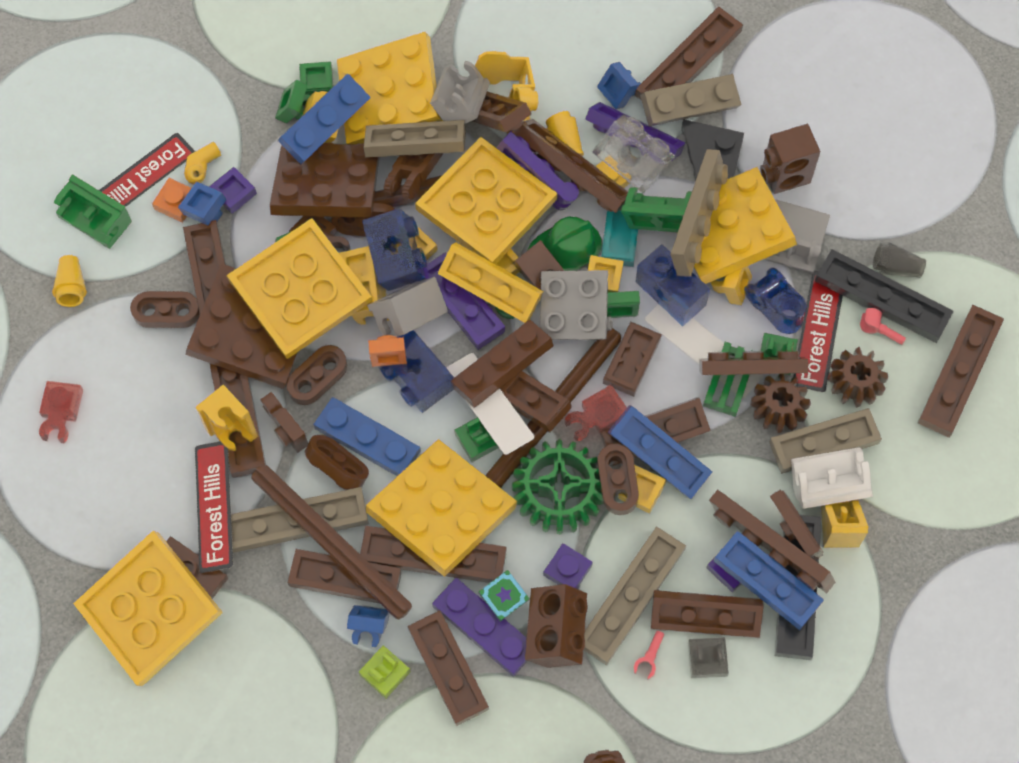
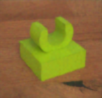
[358,645,411,699]

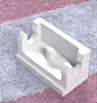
[791,447,873,509]

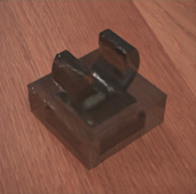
[688,637,729,678]

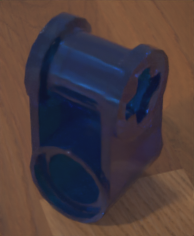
[744,267,807,334]

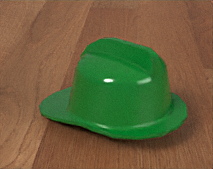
[527,216,602,271]

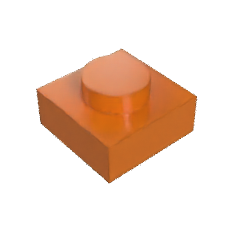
[152,178,191,223]
[368,335,407,367]

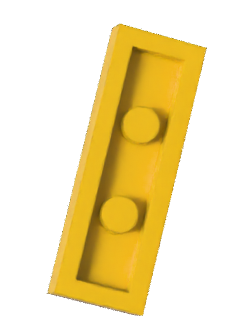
[438,242,544,323]

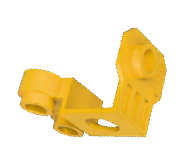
[475,51,538,134]

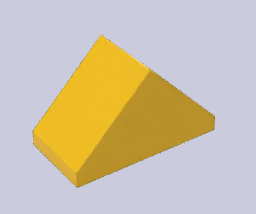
[821,499,868,548]

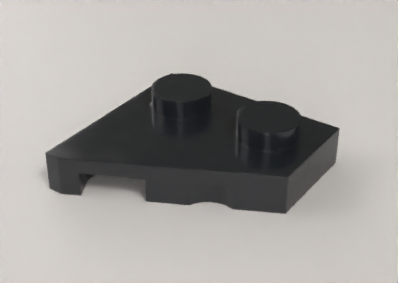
[681,119,744,182]

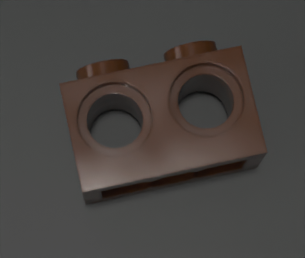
[760,123,821,194]
[525,584,588,668]

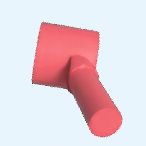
[860,308,906,345]
[634,631,665,680]

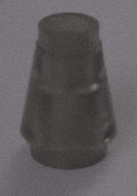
[872,242,926,278]

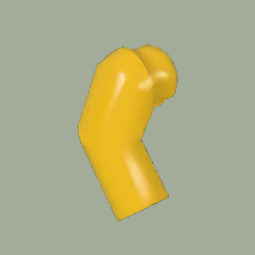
[184,142,221,184]

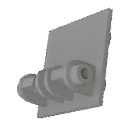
[764,199,830,273]
[540,270,613,340]

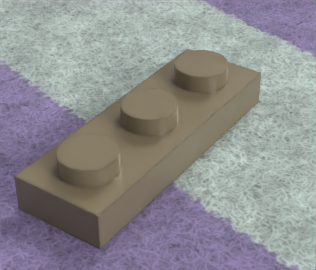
[640,74,742,127]
[363,120,466,157]
[769,408,882,474]

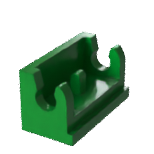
[54,174,132,249]
[621,187,692,233]

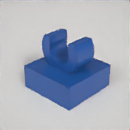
[597,62,641,109]
[178,182,227,225]
[347,605,389,647]

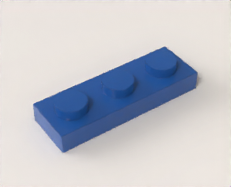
[278,74,371,164]
[313,397,421,476]
[607,405,713,499]
[714,531,824,630]

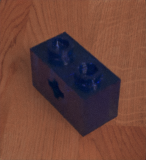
[362,208,427,291]
[635,244,710,326]
[378,330,454,413]

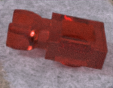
[39,381,83,443]
[564,385,627,441]

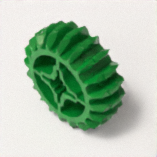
[512,439,604,535]

